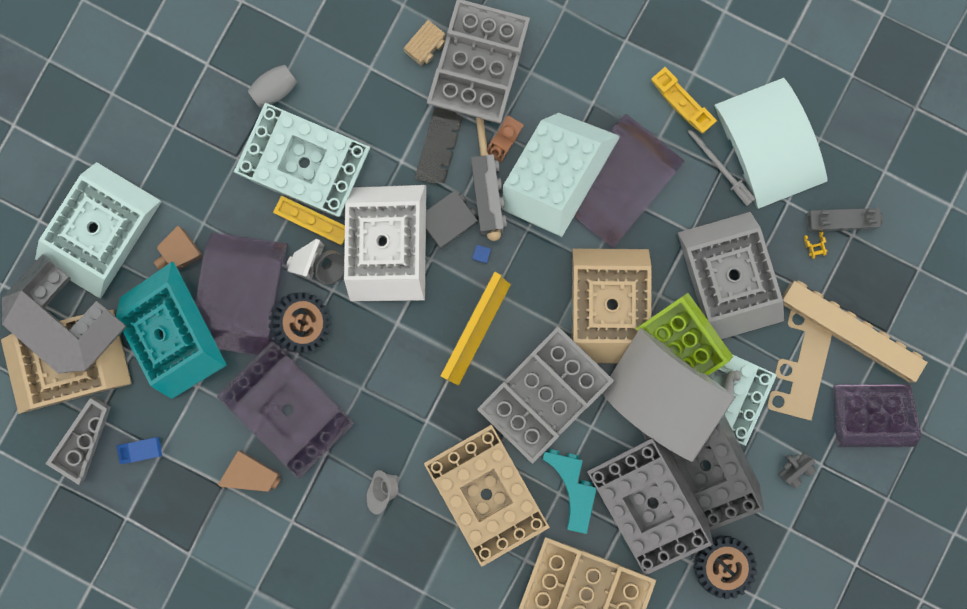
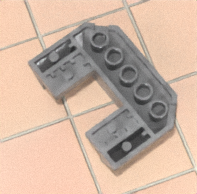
[2,254,127,374]

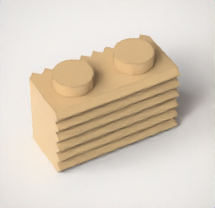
[404,20,446,66]

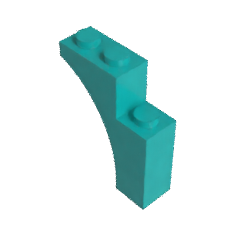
[542,449,596,534]

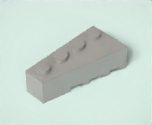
[46,396,111,485]

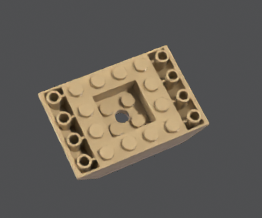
[572,249,651,364]
[1,310,132,414]
[424,425,550,567]

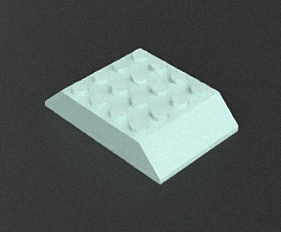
[502,113,620,237]

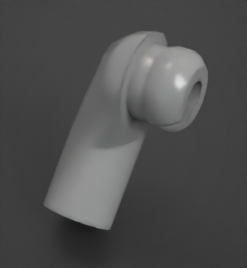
[724,370,741,395]

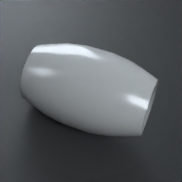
[248,65,297,108]

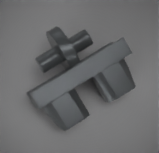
[778,453,816,488]

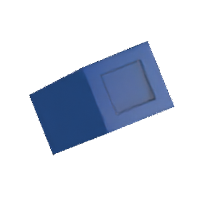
[116,437,162,464]

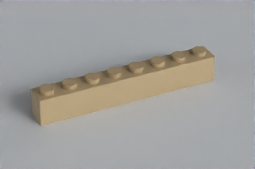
[782,281,928,383]

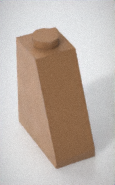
[218,450,281,492]

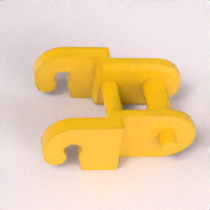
[803,231,827,259]

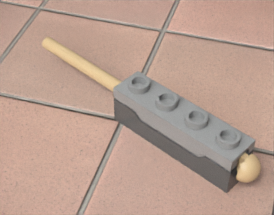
[471,117,507,241]

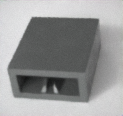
[426,190,478,250]

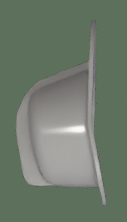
[367,470,399,514]

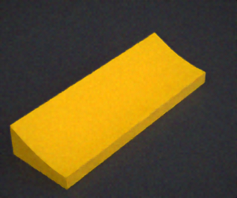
[441,272,511,386]

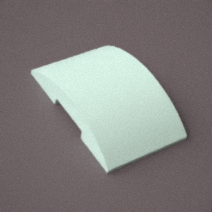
[714,78,828,209]

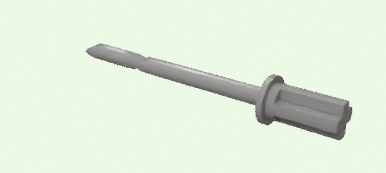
[688,130,756,206]

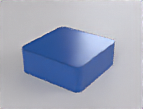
[473,245,491,264]

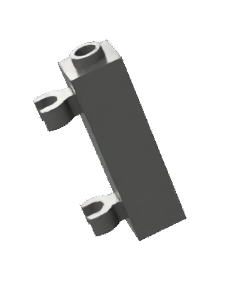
[806,208,883,232]

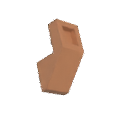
[487,115,524,163]

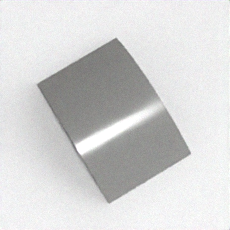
[427,0,530,124]
[477,326,614,464]
[602,328,736,462]

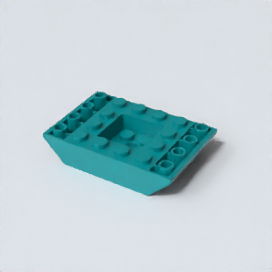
[116,262,227,399]

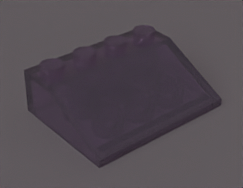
[833,385,922,447]

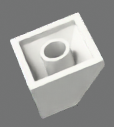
[286,239,325,280]

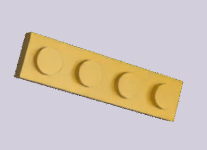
[273,195,345,246]

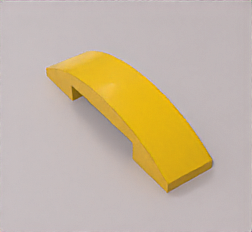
[651,67,717,134]

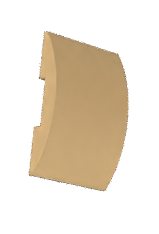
[519,537,656,609]

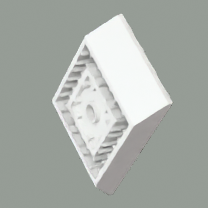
[344,185,426,301]

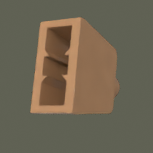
[154,225,204,270]

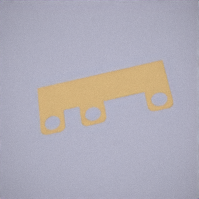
[768,310,832,420]

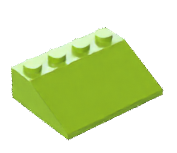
[636,293,734,376]

